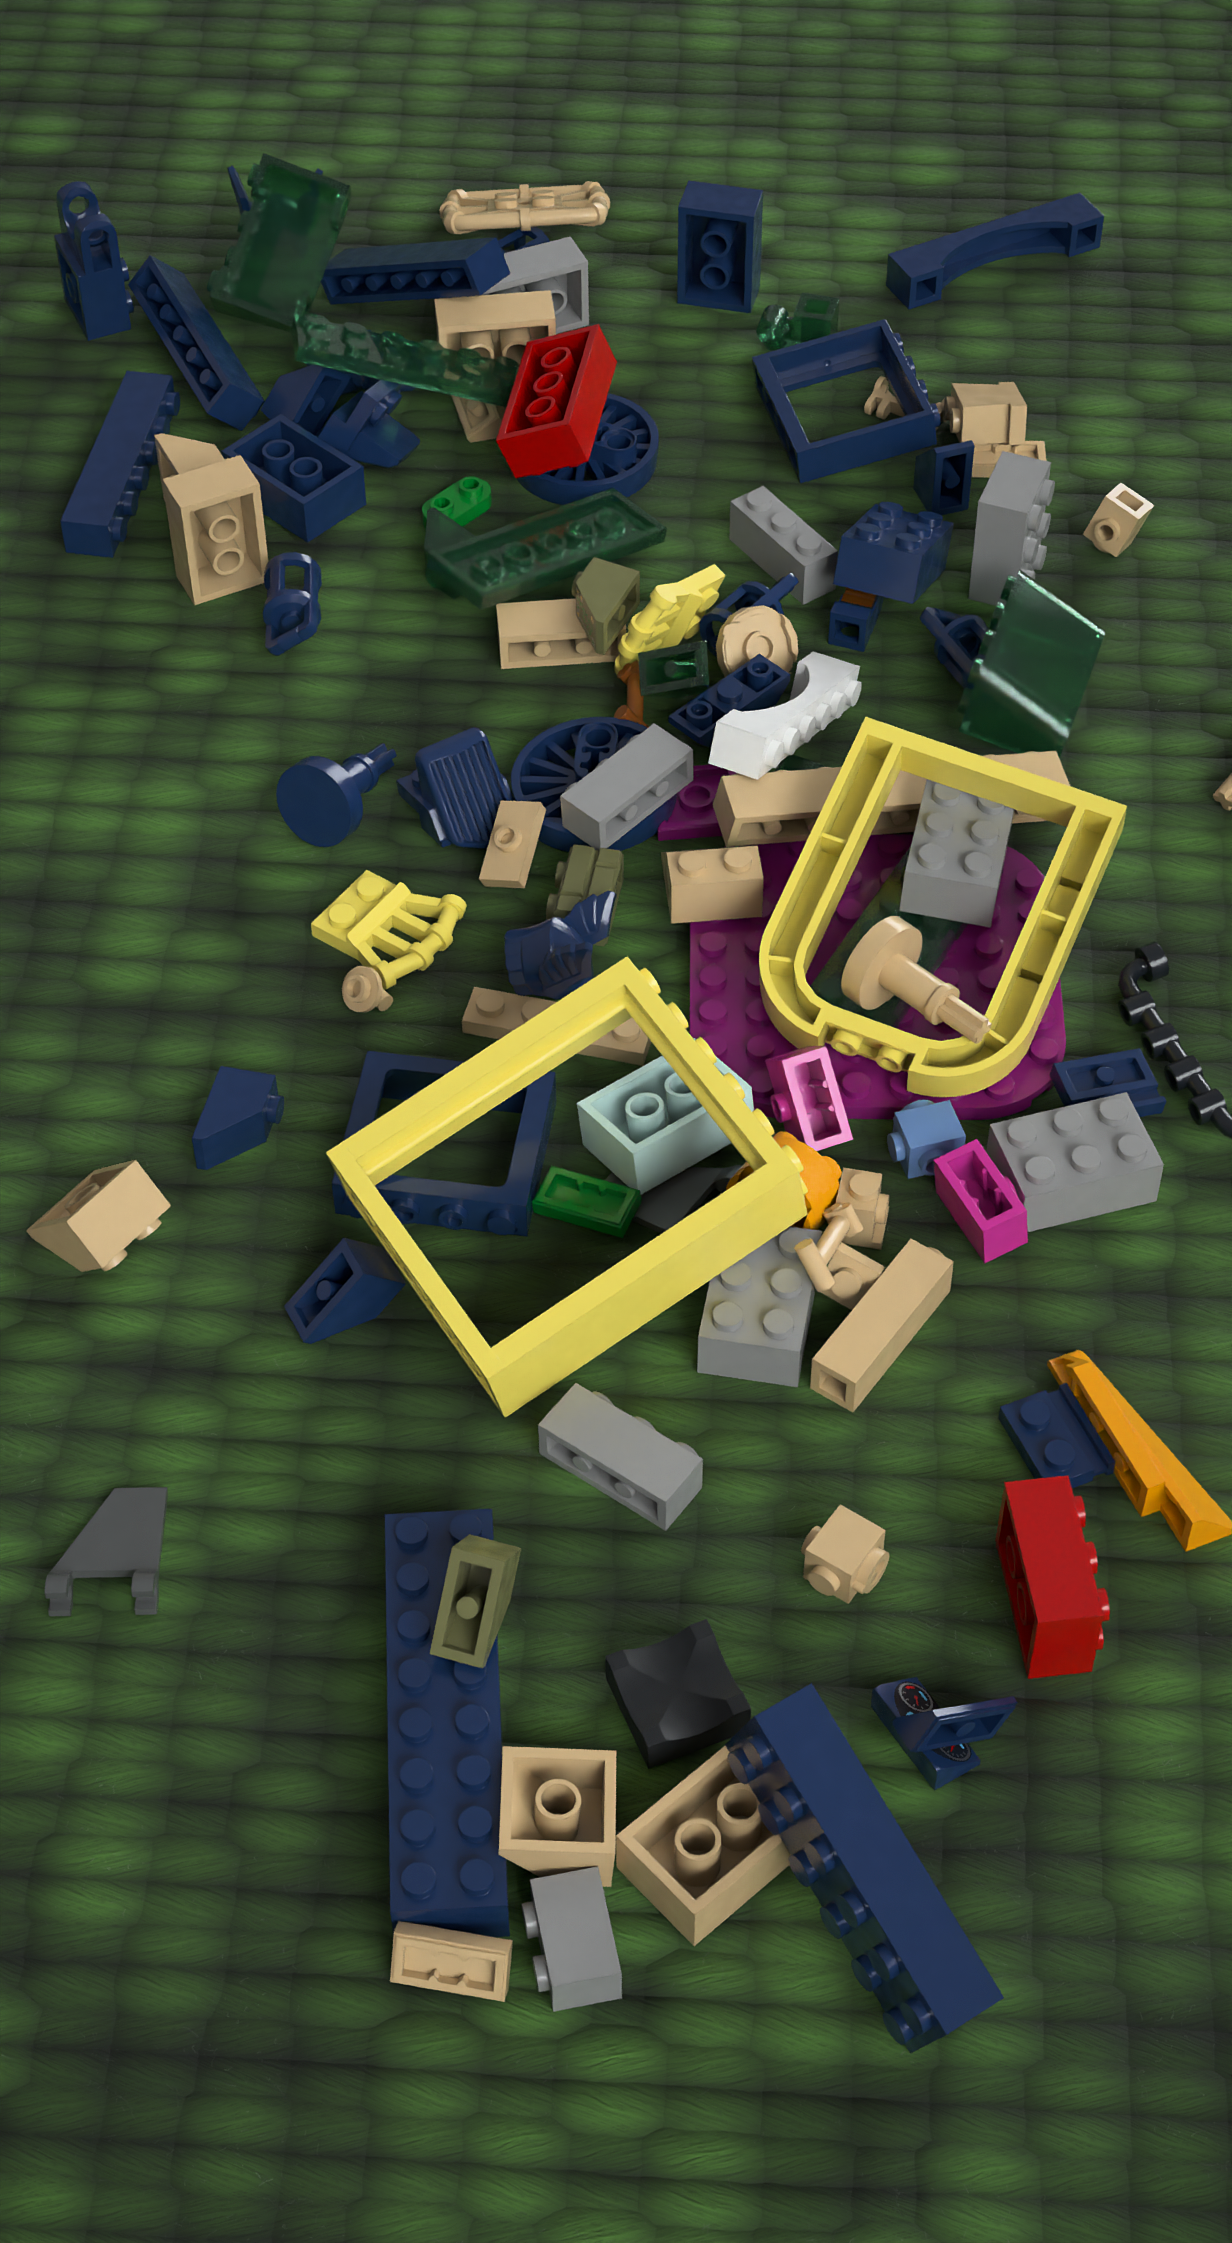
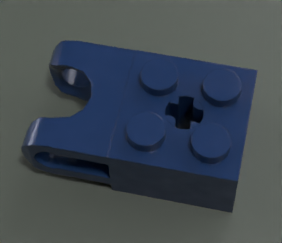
[54,181,134,341]

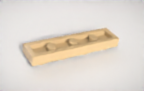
[462,987,651,1066]

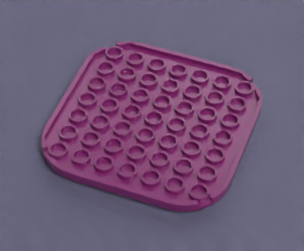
[689,834,1066,1120]

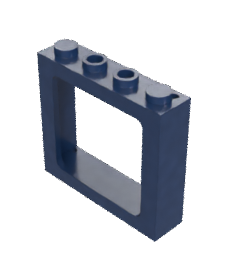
[752,319,941,483]
[332,1051,556,1237]

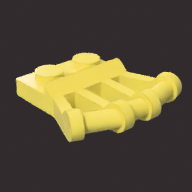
[614,564,726,674]
[311,870,467,990]

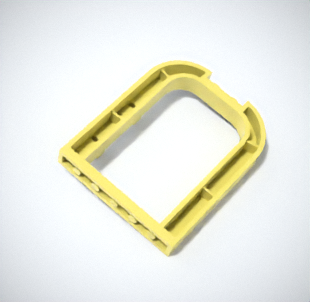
[759,717,1127,1097]

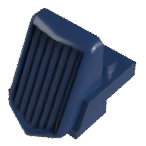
[315,370,420,468]
[396,727,514,849]

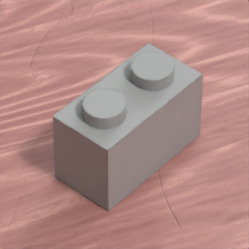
[521,1866,622,2012]

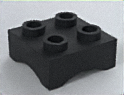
[605,1619,751,1769]

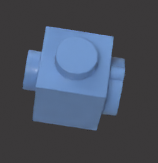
[887,1100,966,1179]

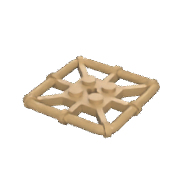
[440,181,610,234]

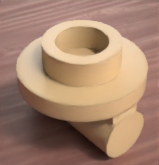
[342,966,393,1013]

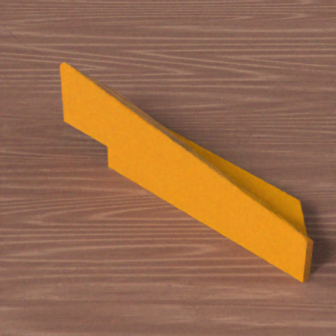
[1047,1350,1232,1552]

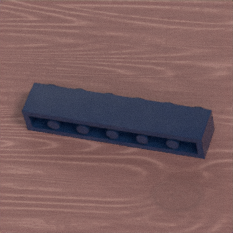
[315,237,511,305]
[128,255,265,431]
[60,371,180,558]

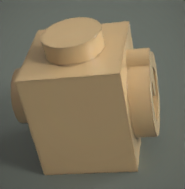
[1083,483,1154,557]
[801,1504,890,1604]

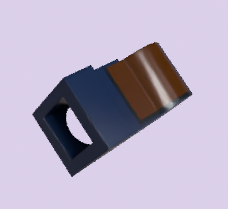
[828,588,884,652]

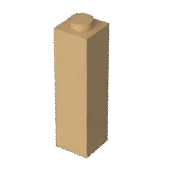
[810,1239,954,1412]

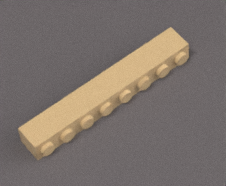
[713,751,1070,847]

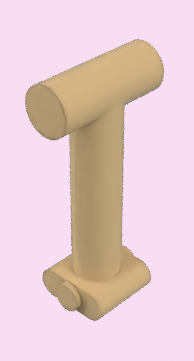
[794,1202,863,1292]

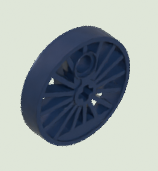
[516,393,659,507]
[511,717,677,852]

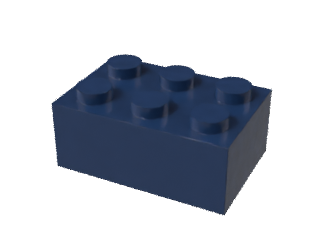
[677,180,763,313]
[221,414,366,543]
[833,502,954,604]

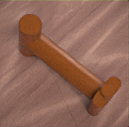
[614,660,655,728]

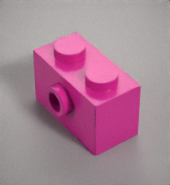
[765,1046,853,1151]
[934,1139,1028,1263]

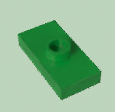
[532,1165,642,1238]

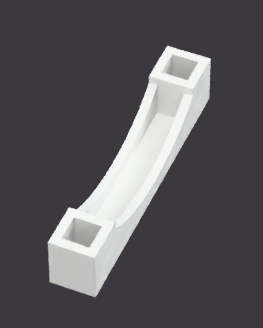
[708,651,861,780]

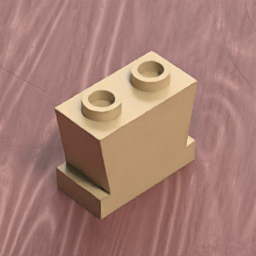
[944,382,1027,445]

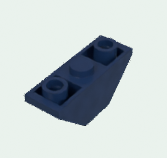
[668,654,790,748]

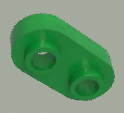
[422,476,492,535]

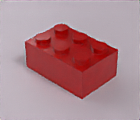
[995,1475,1110,1679]

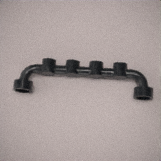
[1118,941,1232,1139]

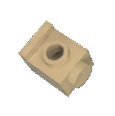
[836,1167,889,1250]

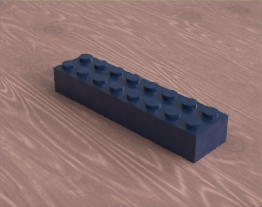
[385,1509,510,1937]

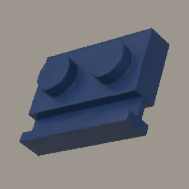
[1049,1048,1167,1117]
[998,1383,1115,1488]

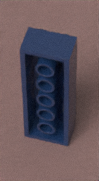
[725,1683,1004,2054]

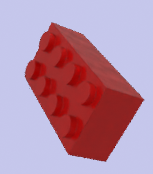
[496,324,617,478]

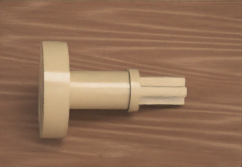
[841,916,992,1044]

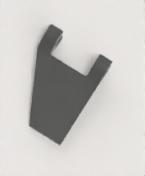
[605,1165,742,1234]
[45,1487,168,1616]

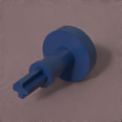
[276,743,397,847]

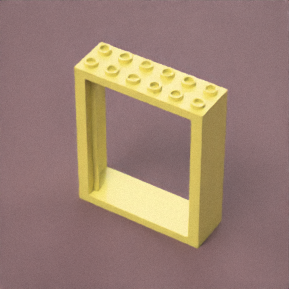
[326,956,808,1418]

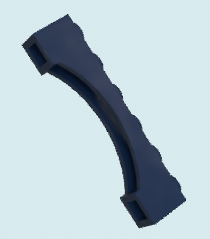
[886,193,1104,310]

